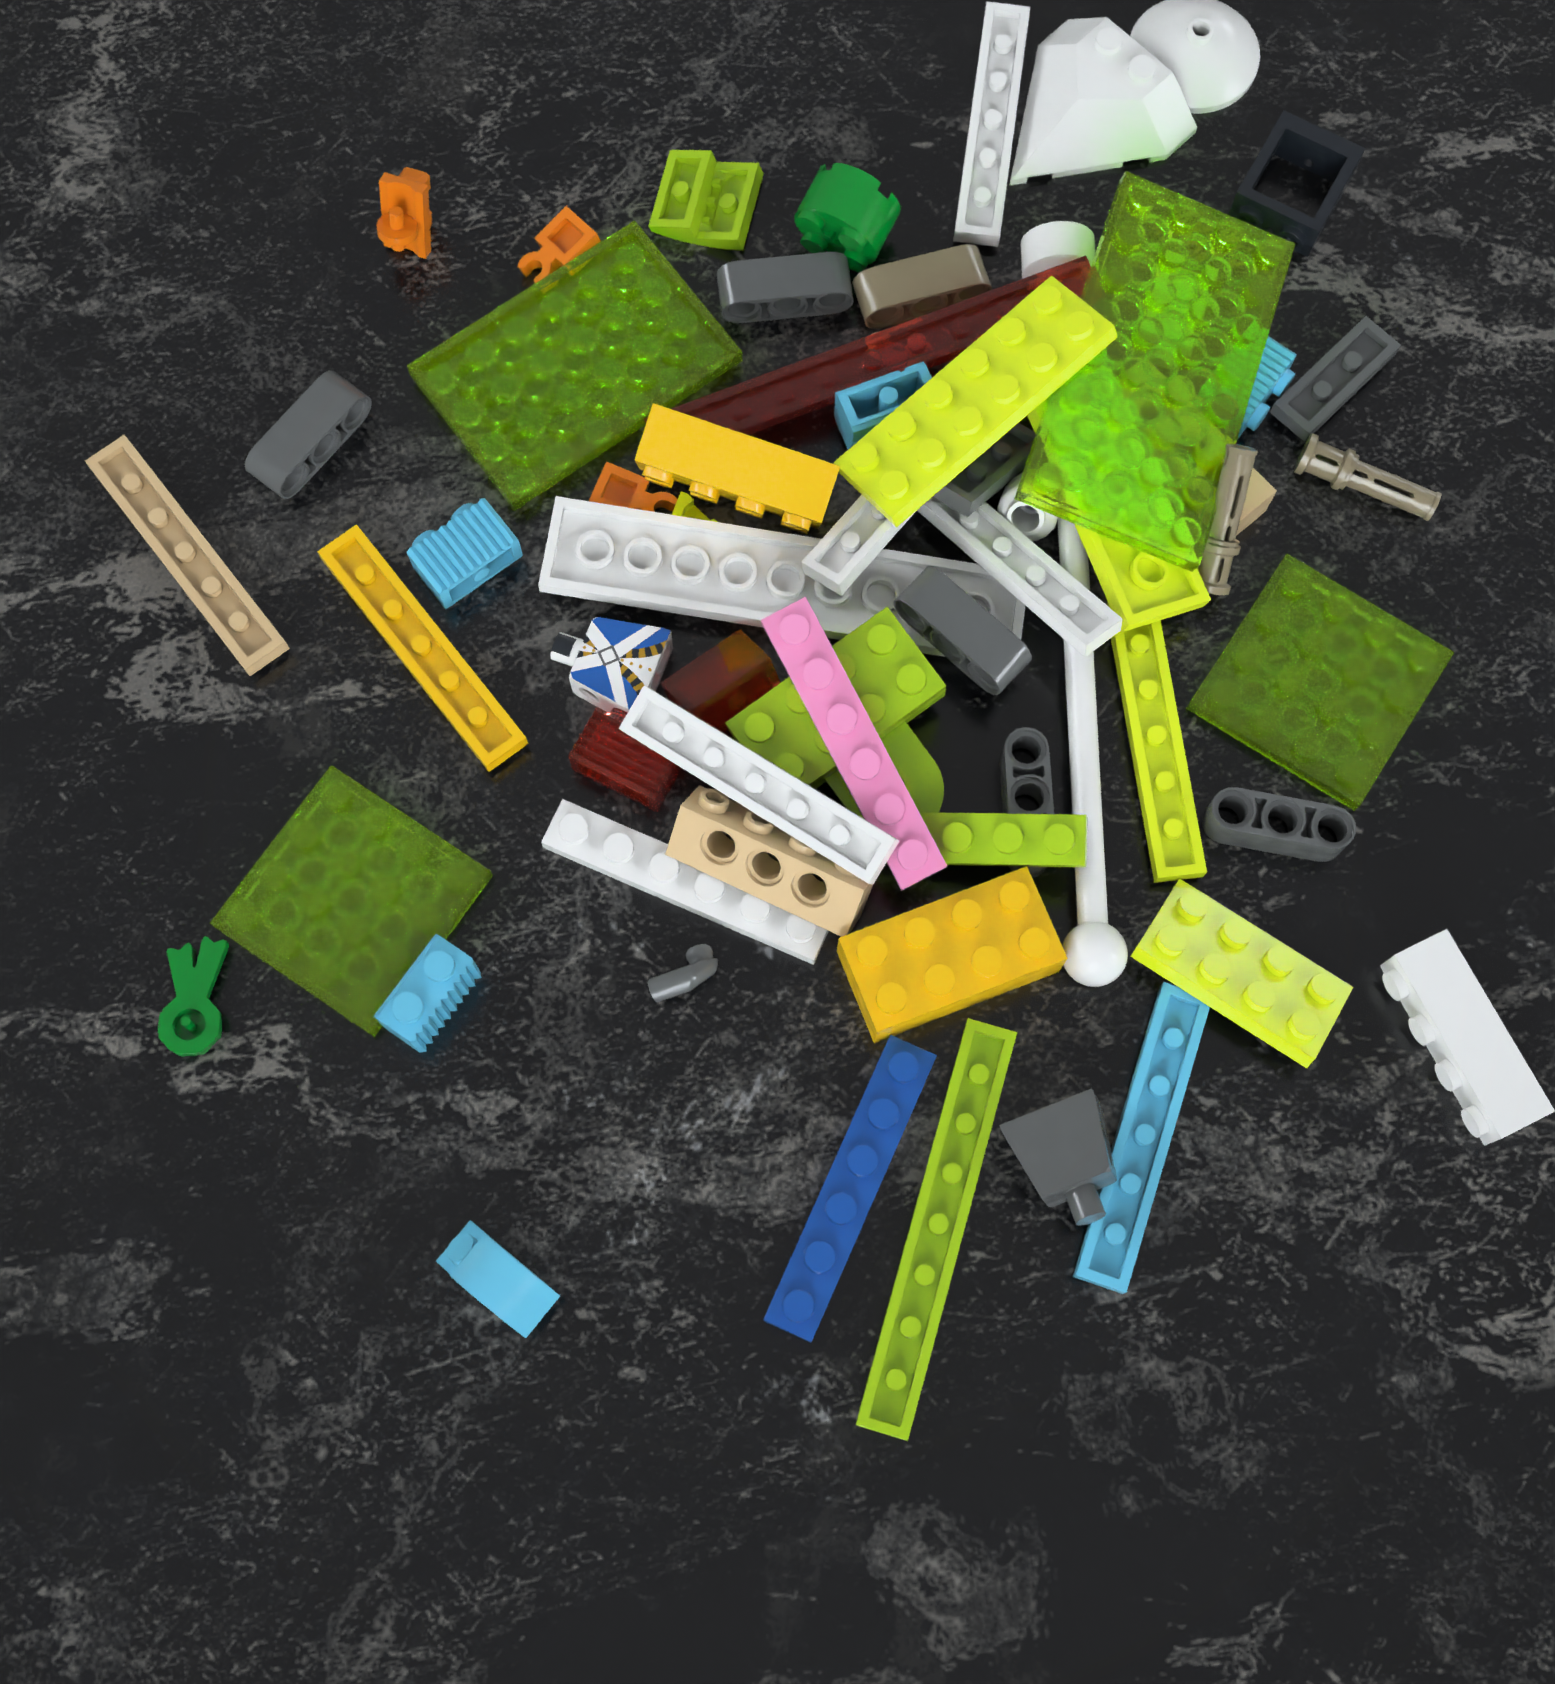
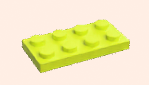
[1130,879,1353,1068]

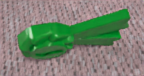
[158,936,229,1057]

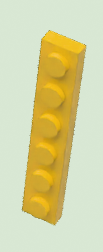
[317,524,528,772]

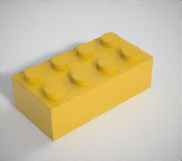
[635,403,840,534]
[837,866,1068,1043]

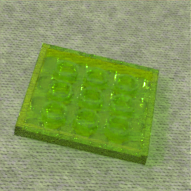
[1186,553,1454,811]
[209,765,493,1037]

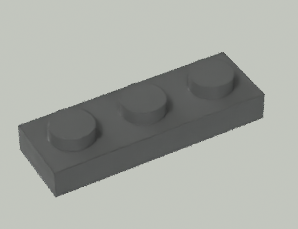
[1270,316,1401,442]
[933,423,1043,517]

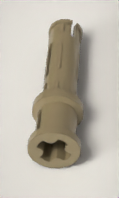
[1294,433,1442,521]
[1196,444,1258,595]

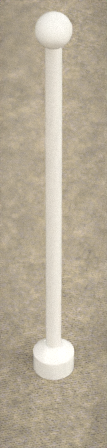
[1021,221,1128,987]

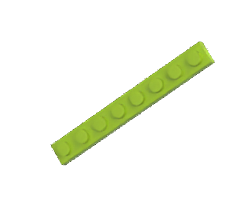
[855,1018,1017,1441]

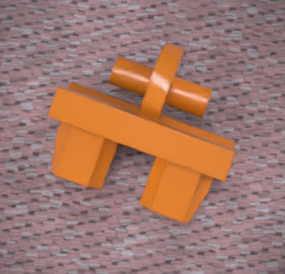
[376,167,432,259]

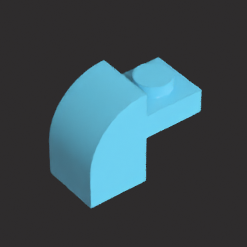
[436,1220,560,1338]

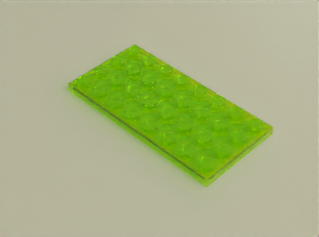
[1014,171,1295,572]

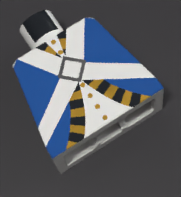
[551,617,673,721]

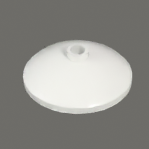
[1130,0,1260,114]

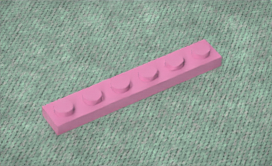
[761,597,947,891]

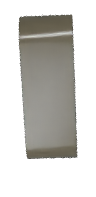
[852,244,992,329]

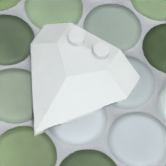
[1009,17,1197,186]

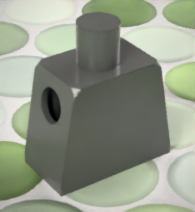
[999,1088,1117,1226]

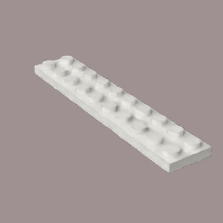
[538,496,1025,657]

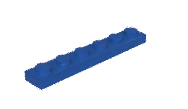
[763,1035,937,1343]

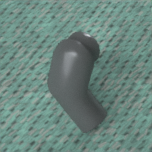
[648,944,718,1002]

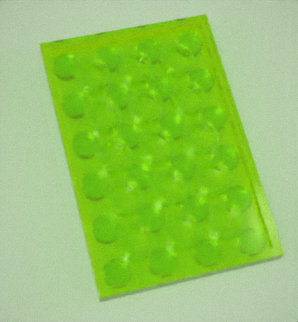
[407,220,743,511]

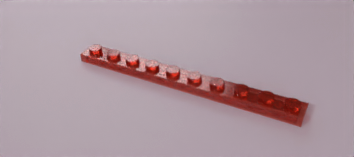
[644,256,1103,435]

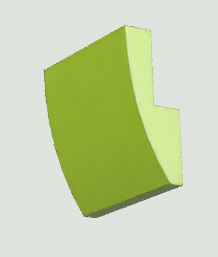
[649,150,763,251]

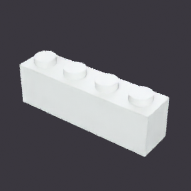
[1380,929,1555,1146]

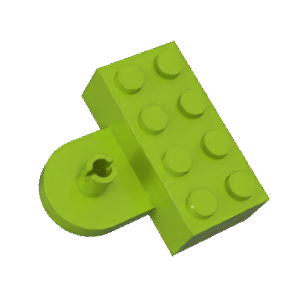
[725,606,946,813]

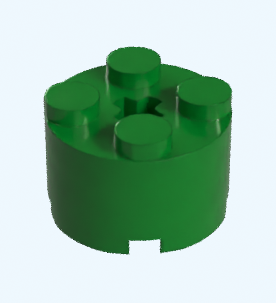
[794,163,901,272]

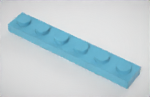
[1073,982,1210,1294]

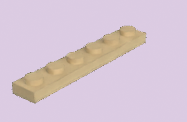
[85,435,290,676]

